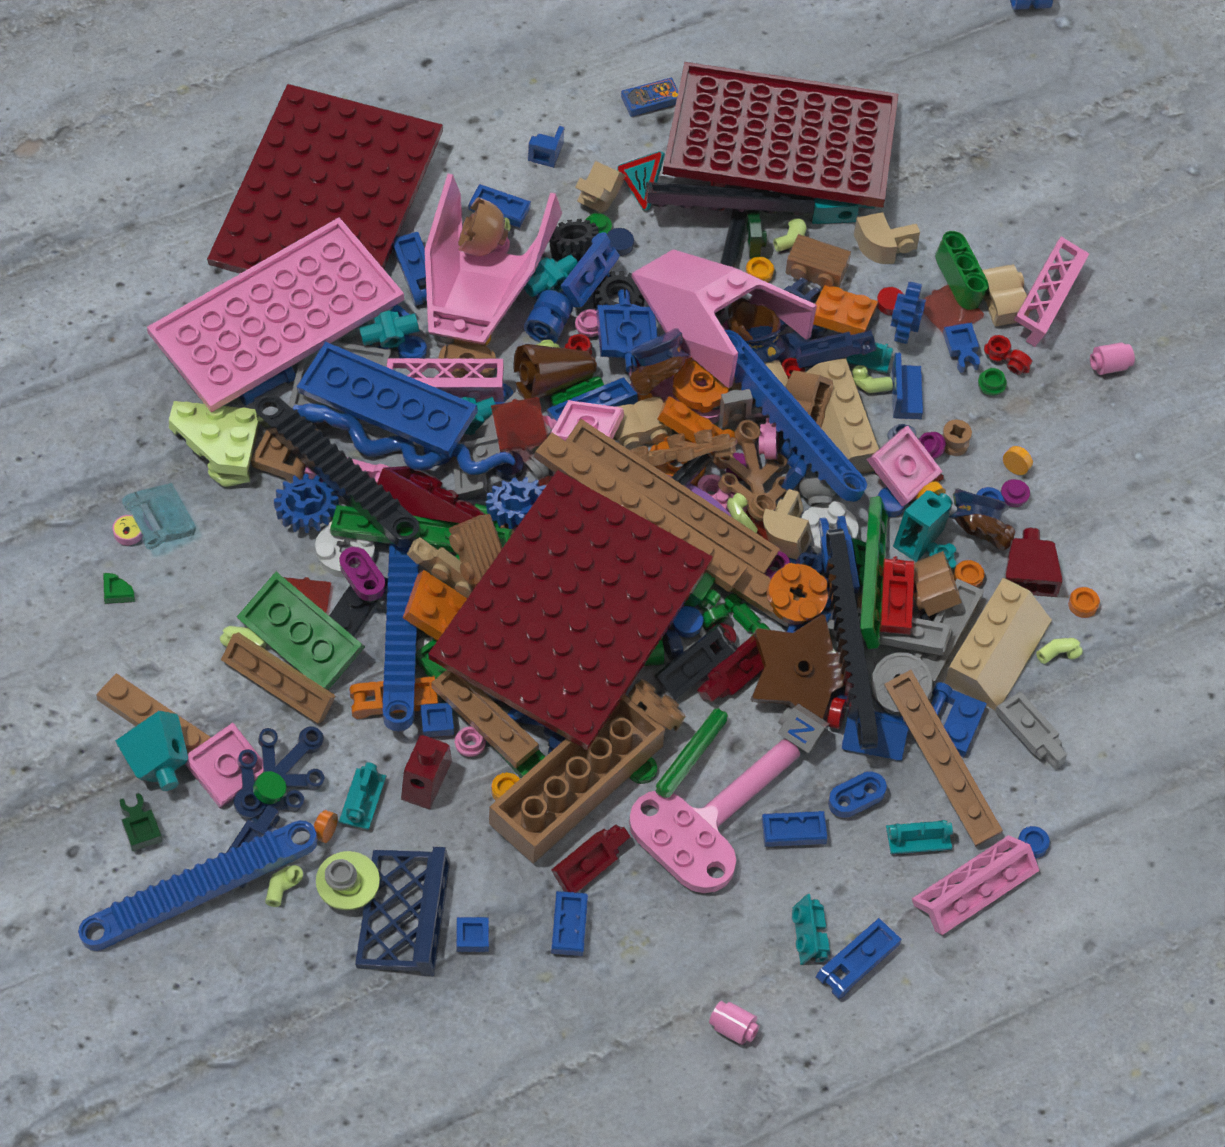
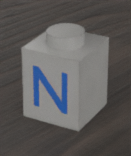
[778,704,829,753]

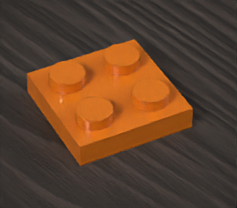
[813,285,878,335]
[403,570,467,641]

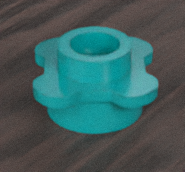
[927,542,957,569]

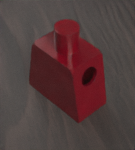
[1004,527,1062,597]
[401,735,452,810]

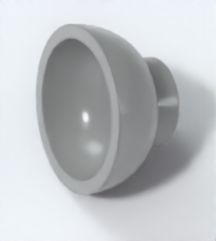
[798,478,837,506]

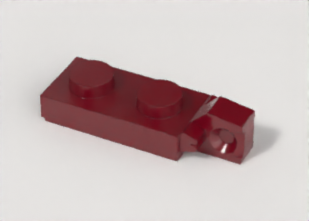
[697,634,764,702]
[551,825,630,893]

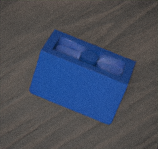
[891,353,923,420]
[842,709,908,760]

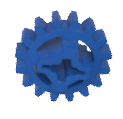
[890,281,926,344]
[274,474,339,533]
[486,477,546,529]

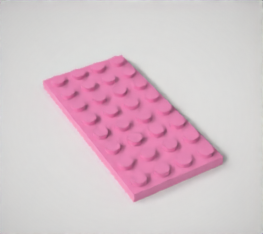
[147,217,404,413]

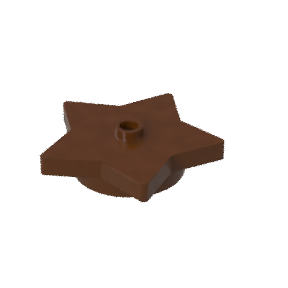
[750,614,845,719]

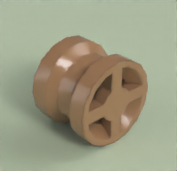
[942,419,972,456]

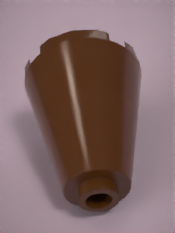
[513,344,597,402]

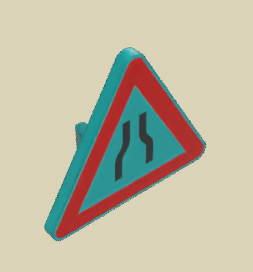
[617,151,665,211]

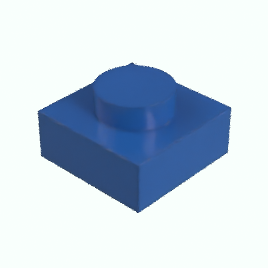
[420,703,454,737]
[456,917,489,952]

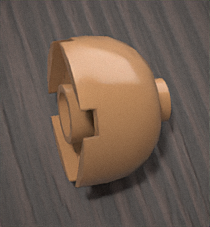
[458,197,508,256]

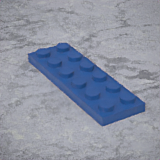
[296,342,478,457]

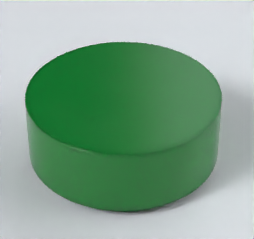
[702,604,729,630]
[629,757,657,784]
[253,771,286,804]

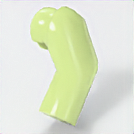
[773,218,807,252]
[852,365,893,393]
[208,461,250,487]
[727,493,758,533]
[220,626,267,649]
[265,865,303,907]

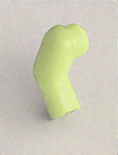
[1036,638,1083,664]

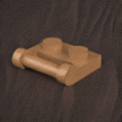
[251,429,323,483]

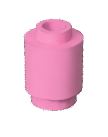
[1090,342,1135,375]
[709,1001,760,1045]

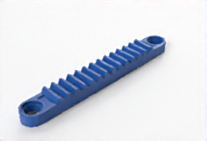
[725,330,867,502]
[383,544,419,732]
[78,820,318,951]

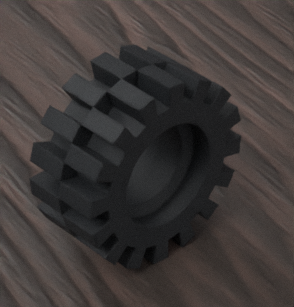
[549,219,599,262]
[593,271,645,311]

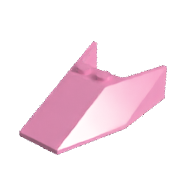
[425,174,562,345]
[631,249,817,388]

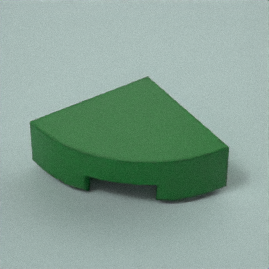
[103,573,135,604]

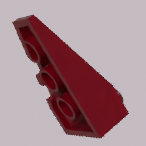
[377,466,486,523]

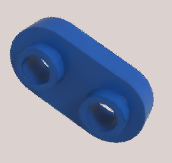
[828,771,887,818]

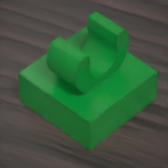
[683,572,721,611]

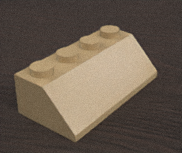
[806,358,879,476]
[945,578,1052,711]

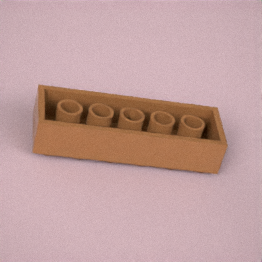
[489,694,665,864]

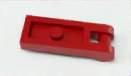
[880,558,914,635]

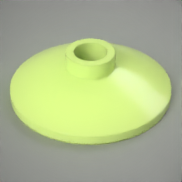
[316,851,380,910]

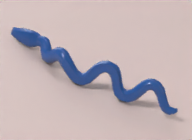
[292,403,516,475]

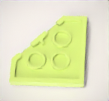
[169,401,260,476]

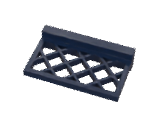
[355,847,451,976]

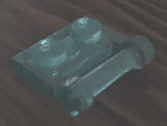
[122,483,196,550]

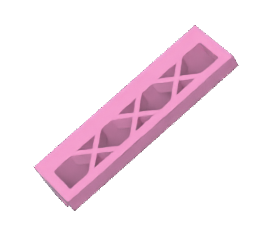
[1014,236,1089,347]
[387,358,504,403]
[912,835,1040,935]

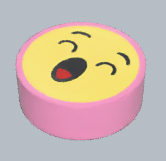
[113,515,144,546]

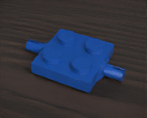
[596,289,657,373]

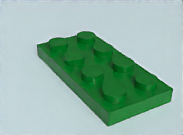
[237,571,365,690]

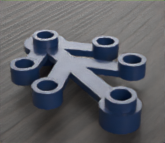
[234,726,325,819]

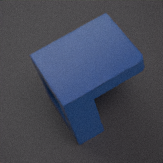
[528,126,565,168]

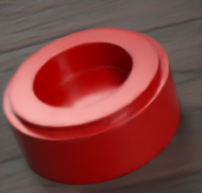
[877,287,904,315]
[827,697,847,729]

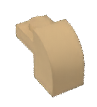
[575,161,626,213]
[854,212,920,264]
[763,489,813,560]

